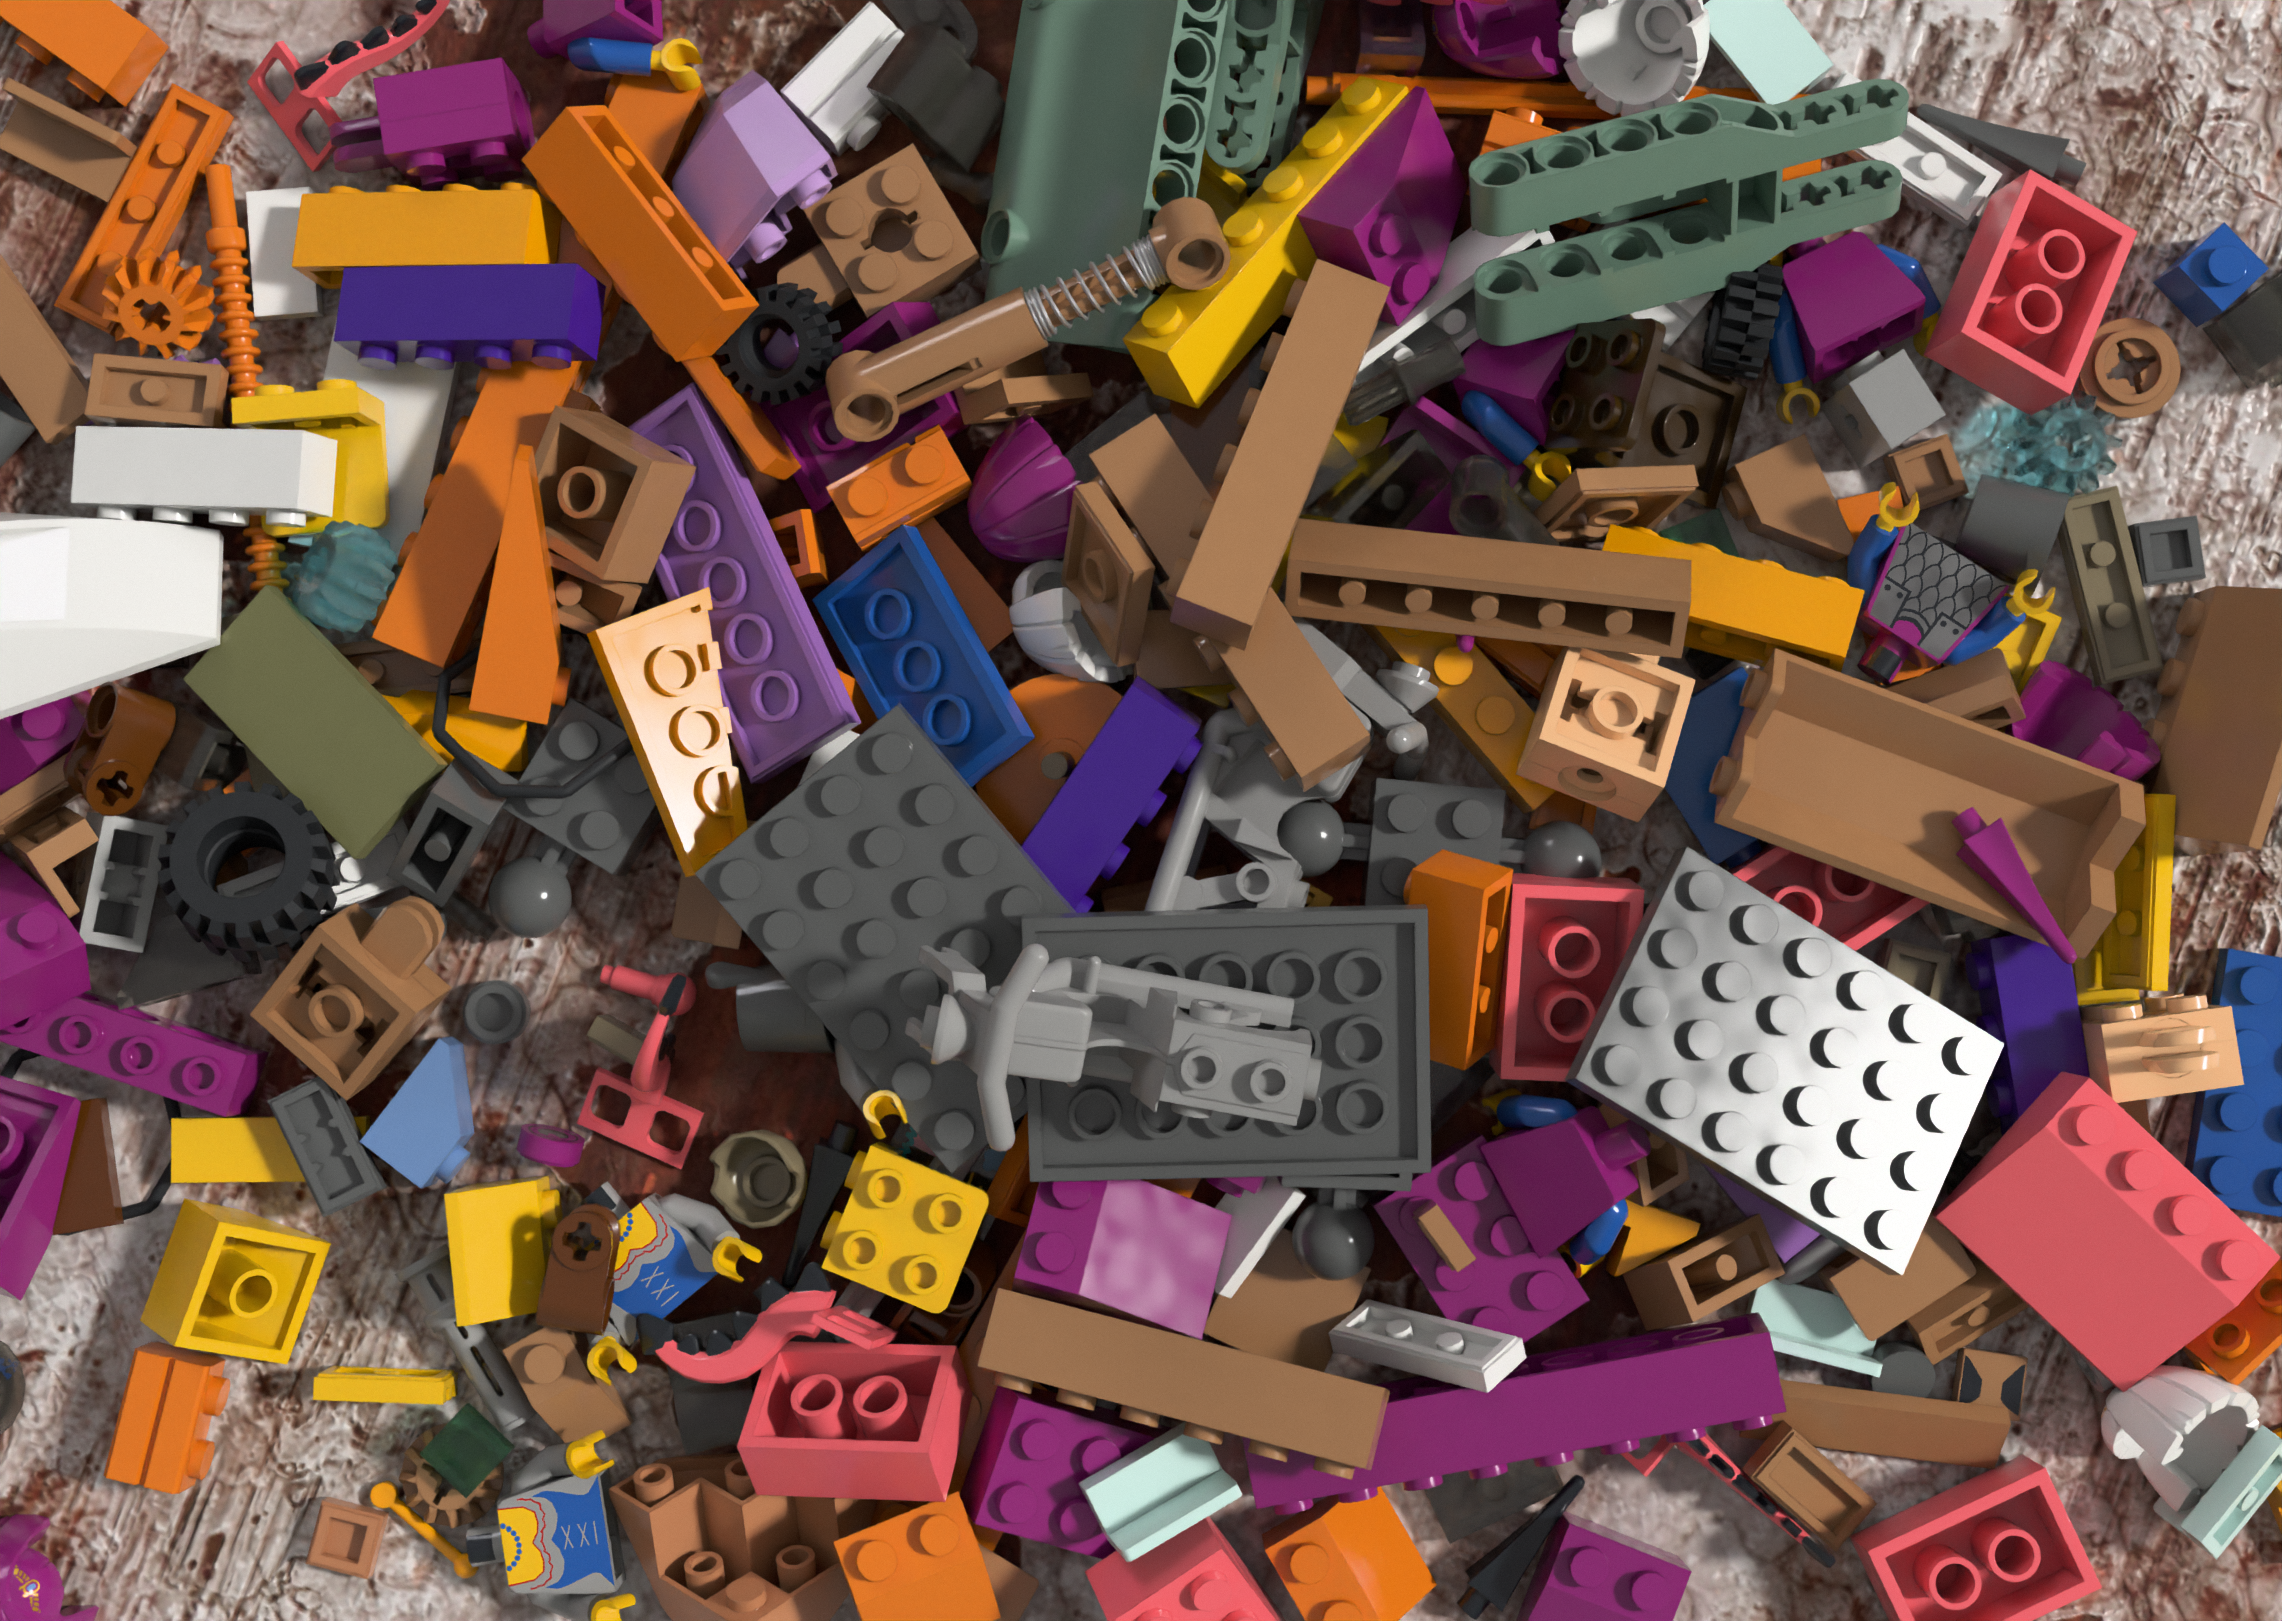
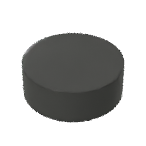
[463,980,531,1044]
[1866,1340,1936,1398]

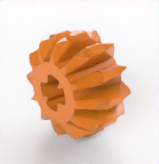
[101,246,215,360]

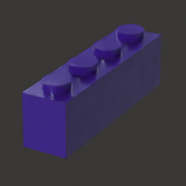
[334,263,606,370]
[1021,675,1204,913]
[1965,931,2090,1136]

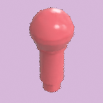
[600,965,697,1016]

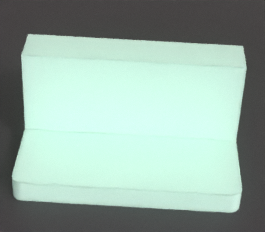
[1703,0,1834,105]
[1746,1278,1883,1377]
[1078,1421,1242,1562]
[2153,1425,2282,1560]

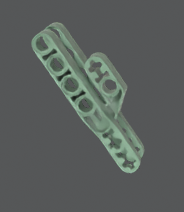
[1205,0,1325,194]
[1469,79,1909,346]

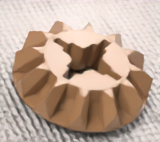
[2078,318,2181,420]
[398,1423,504,1529]

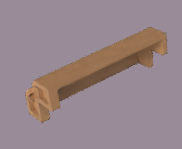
[1709,648,2146,960]

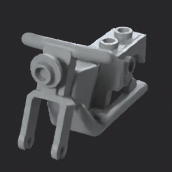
[1144,597,1439,911]
[905,943,1322,1152]

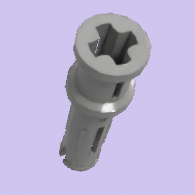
[395,1244,537,1435]

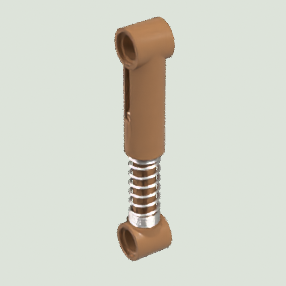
[825,197,1231,442]

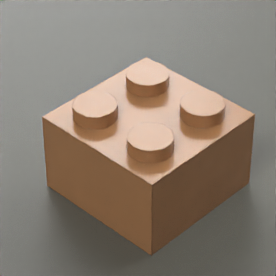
[534,405,697,584]

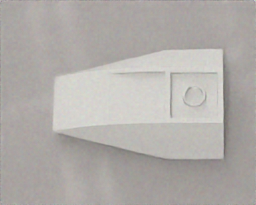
[0,512,224,719]

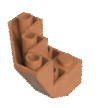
[609,1453,878,1621]

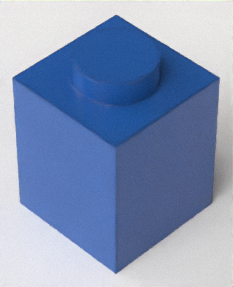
[2153,222,2269,328]

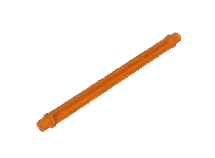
[1305,72,1811,120]

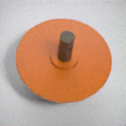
[975,674,1123,844]

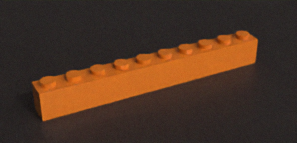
[371,70,710,670]

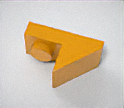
[1606,1199,1701,1277]

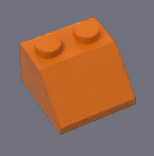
[1262,1486,1437,1621]
[832,1492,1001,1621]

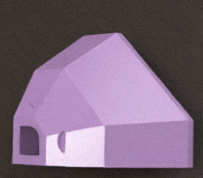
[672,70,838,285]

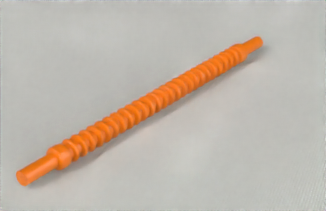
[205,164,292,602]

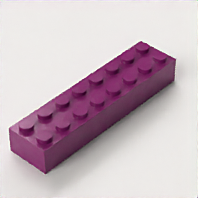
[1242,1312,1787,1515]

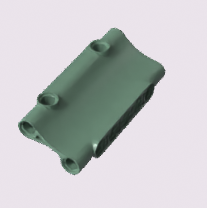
[980,0,1228,355]

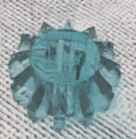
[2007,393,2123,498]
[293,520,396,633]

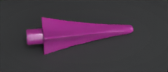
[1951,807,2077,964]

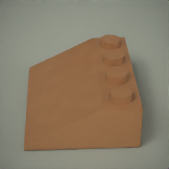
[2135,586,2282,856]

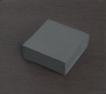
[2128,515,2206,588]

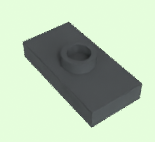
[267,1076,387,1218]

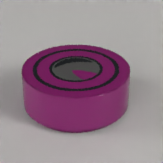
[516,1124,585,1167]

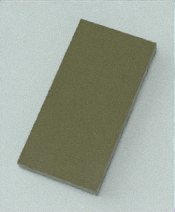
[183,585,449,859]

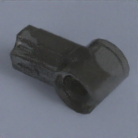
[1449,455,1560,546]

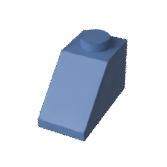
[359,1036,475,1189]

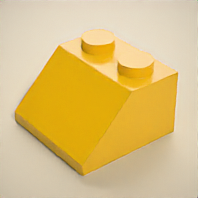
[444,1175,563,1327]
[140,1198,331,1364]

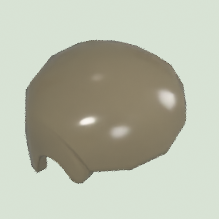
[709,1130,808,1229]

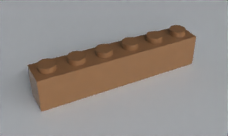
[1165,259,1391,651]
[1088,413,1371,792]
[1285,518,1691,659]
[977,1288,1390,1480]

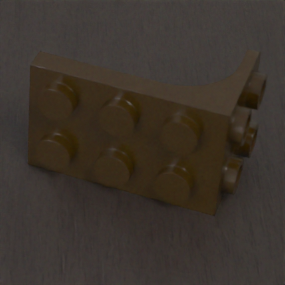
[1544,318,1748,510]

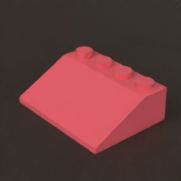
[1932,1071,2281,1392]

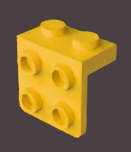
[231,379,390,538]
[820,1141,989,1313]

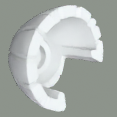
[1558,0,1710,117]
[1009,559,1153,684]
[2101,1365,2260,1512]

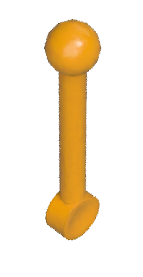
[370,1481,479,1579]

